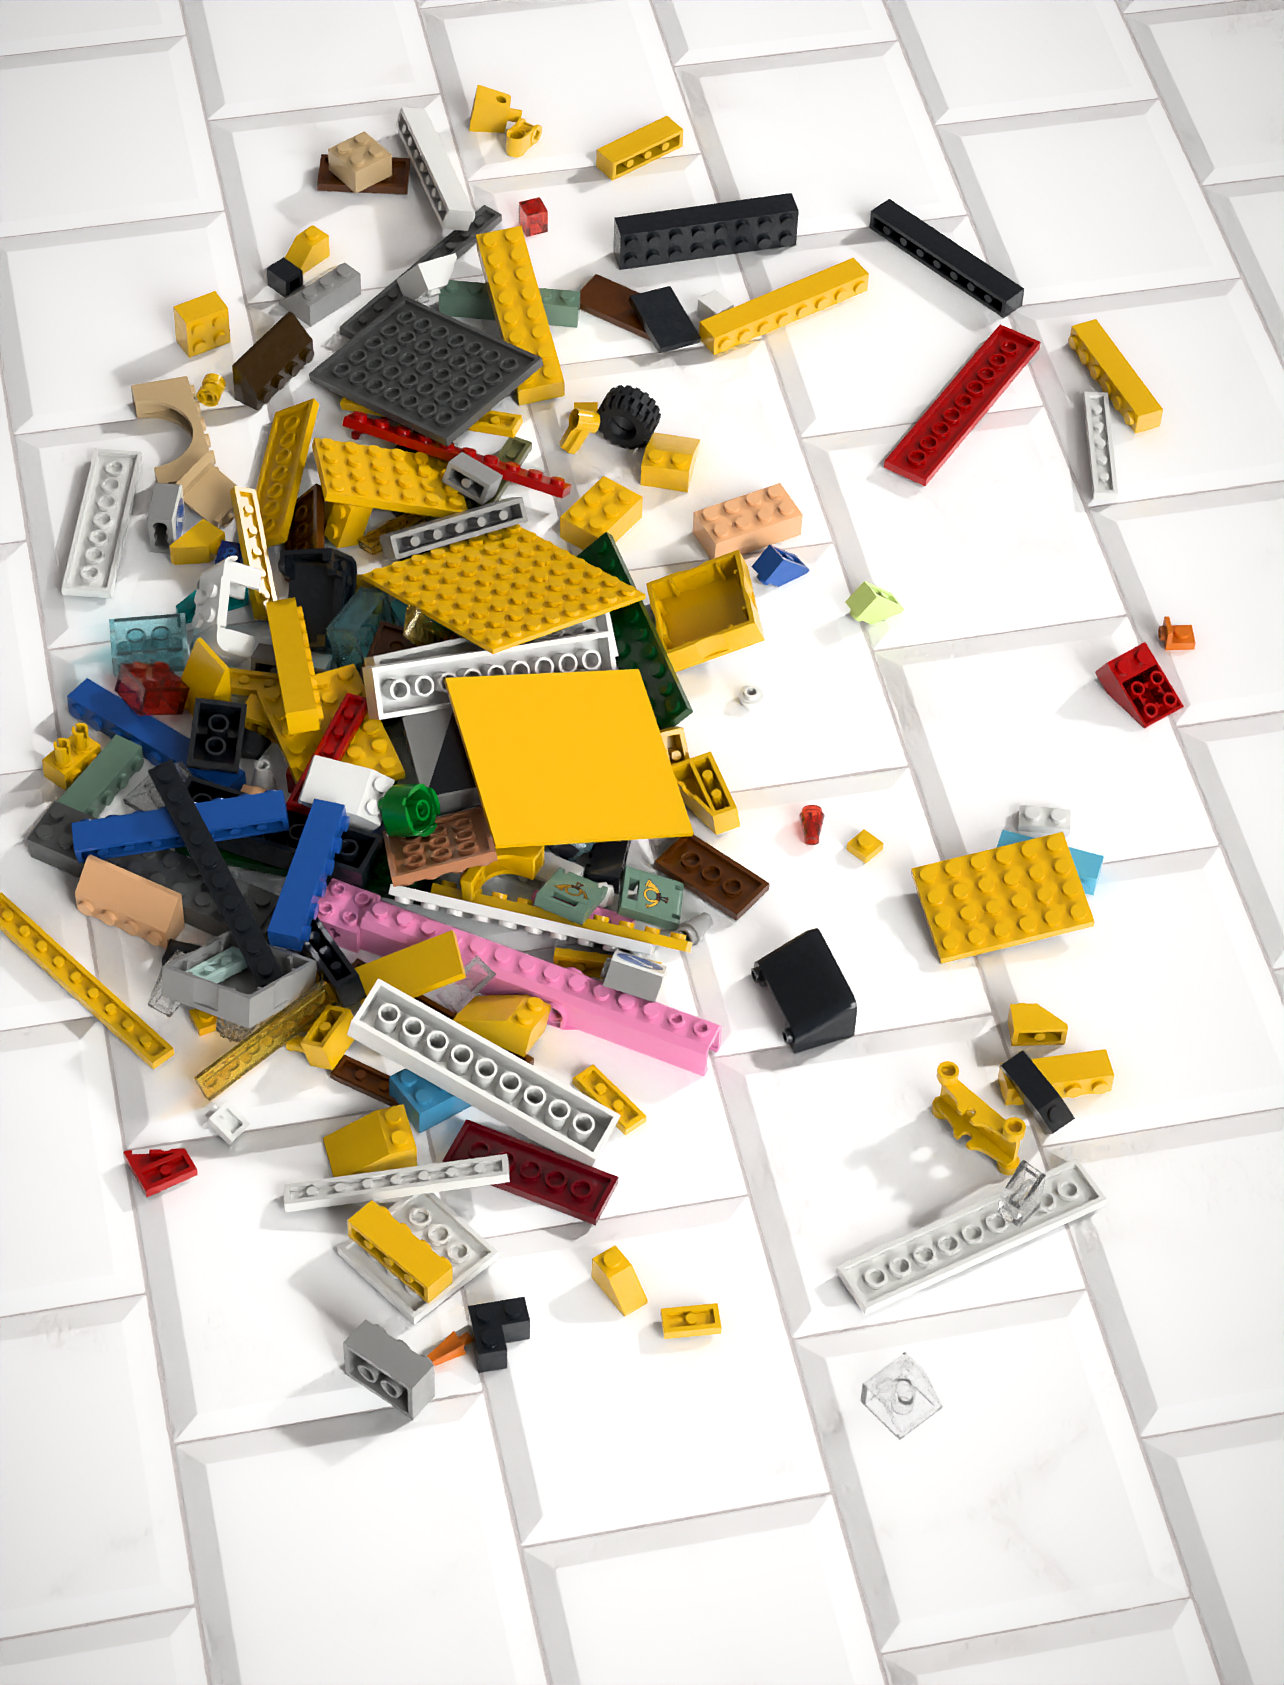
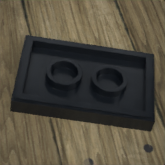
[628,286,701,353]

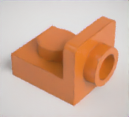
[1158,616,1196,651]

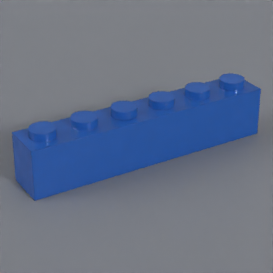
[267,799,350,952]

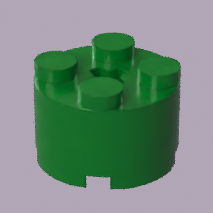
[378,784,440,837]

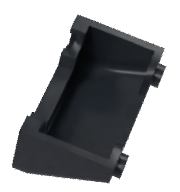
[278,548,357,655]
[751,928,857,1054]

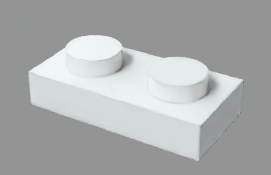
[1018,805,1071,836]

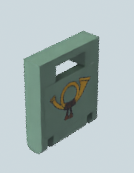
[617,866,684,931]
[534,868,608,925]

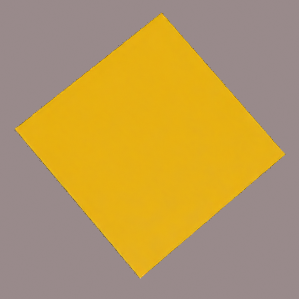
[362,524,646,654]
[444,669,694,848]

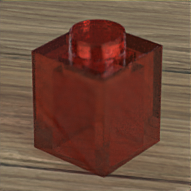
[519,197,548,237]

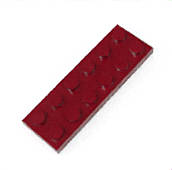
[442,1119,619,1226]

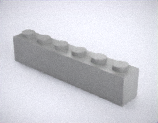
[379,497,528,560]

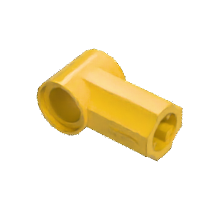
[559,408,600,454]

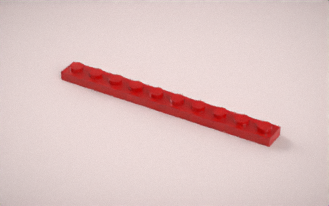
[342,411,572,499]

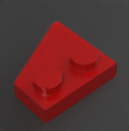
[123,1148,198,1197]

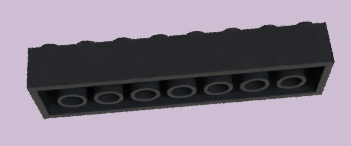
[613,193,799,270]
[184,775,383,890]

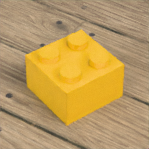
[173,291,231,358]

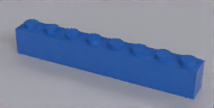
[67,678,246,791]
[71,790,290,863]

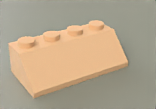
[75,855,185,948]

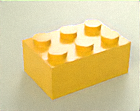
[560,476,643,550]

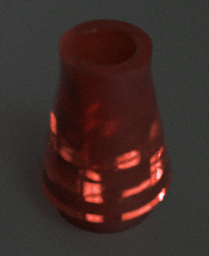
[799,805,825,845]

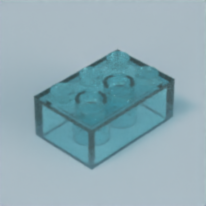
[326,587,396,672]
[109,613,189,677]

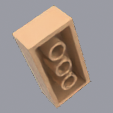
[692,483,803,559]

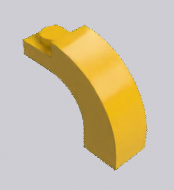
[459,845,545,902]

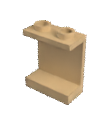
[176,452,249,529]

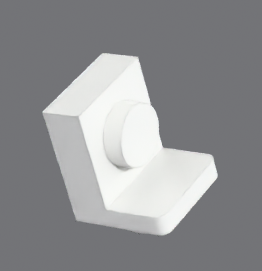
[202,1100,251,1145]

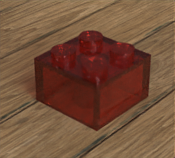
[114,661,190,716]

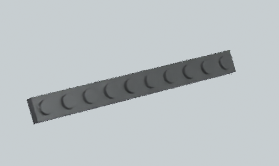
[339,205,502,340]

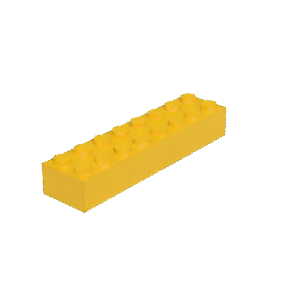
[476,226,565,406]

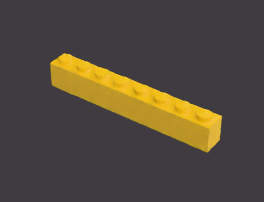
[699,257,869,355]
[265,597,323,735]

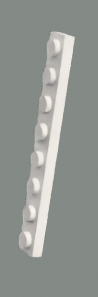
[284,1154,510,1212]

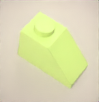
[845,581,904,624]

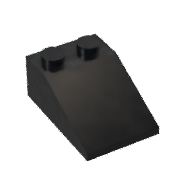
[186,698,247,774]

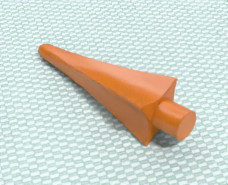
[427,1331,473,1366]

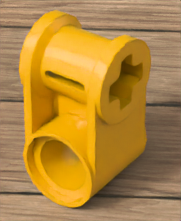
[506,118,542,157]

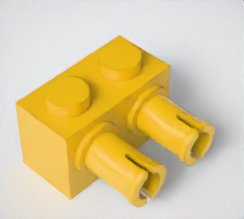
[42,723,101,791]
[286,1005,355,1070]

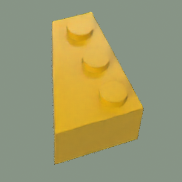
[671,751,740,835]

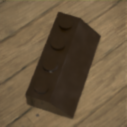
[232,311,314,411]

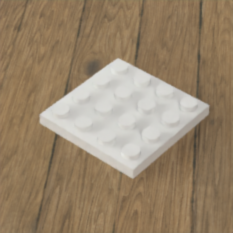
[337,1192,499,1324]

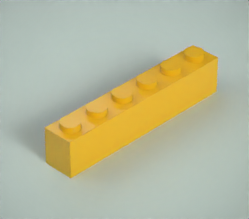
[1068,319,1163,434]

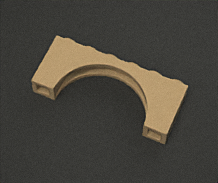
[131,376,219,484]

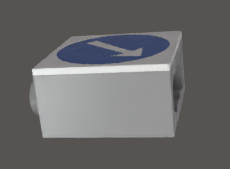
[147,483,185,554]
[600,949,668,1003]

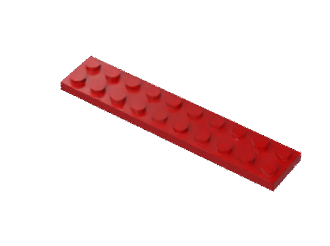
[884,324,1041,486]

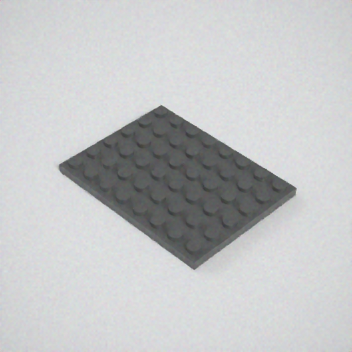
[309,296,543,446]

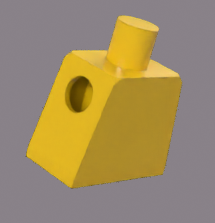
[469,85,522,133]

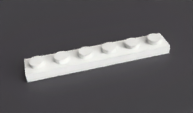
[1083,392,1118,500]

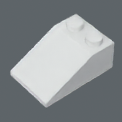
[298,755,395,832]

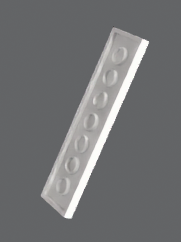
[61,448,143,599]

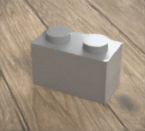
[442,452,503,505]

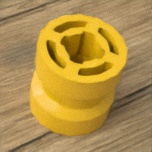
[197,373,226,407]

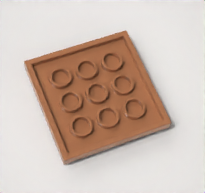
[383,806,498,887]

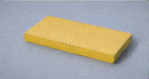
[354,930,466,1005]

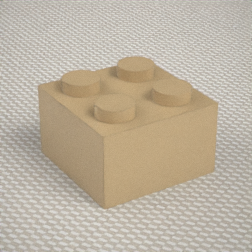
[328,131,392,193]

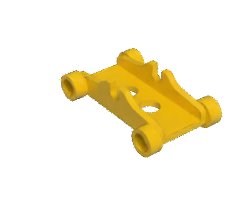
[931,1061,1026,1176]

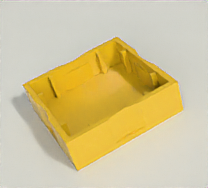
[646,549,765,672]

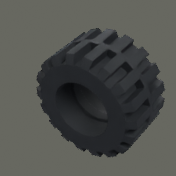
[597,385,661,449]

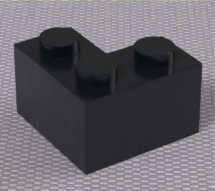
[468,1296,530,1373]

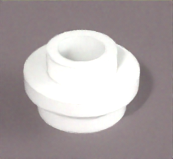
[738,685,764,709]

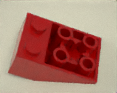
[1095,642,1184,729]

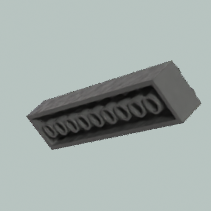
[27,801,279,941]

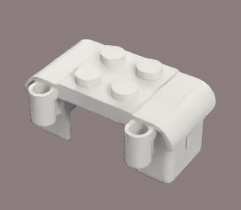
[189,556,261,666]

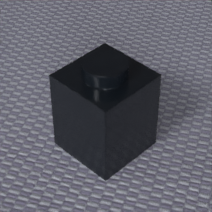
[267,257,303,297]

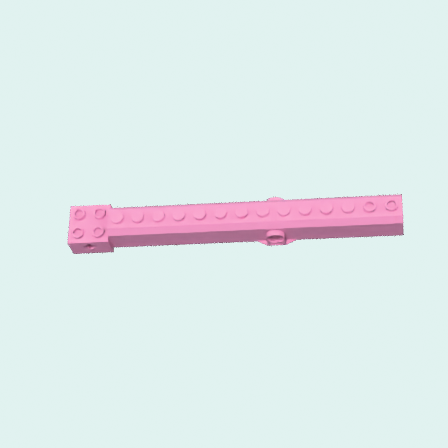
[317,878,722,1077]

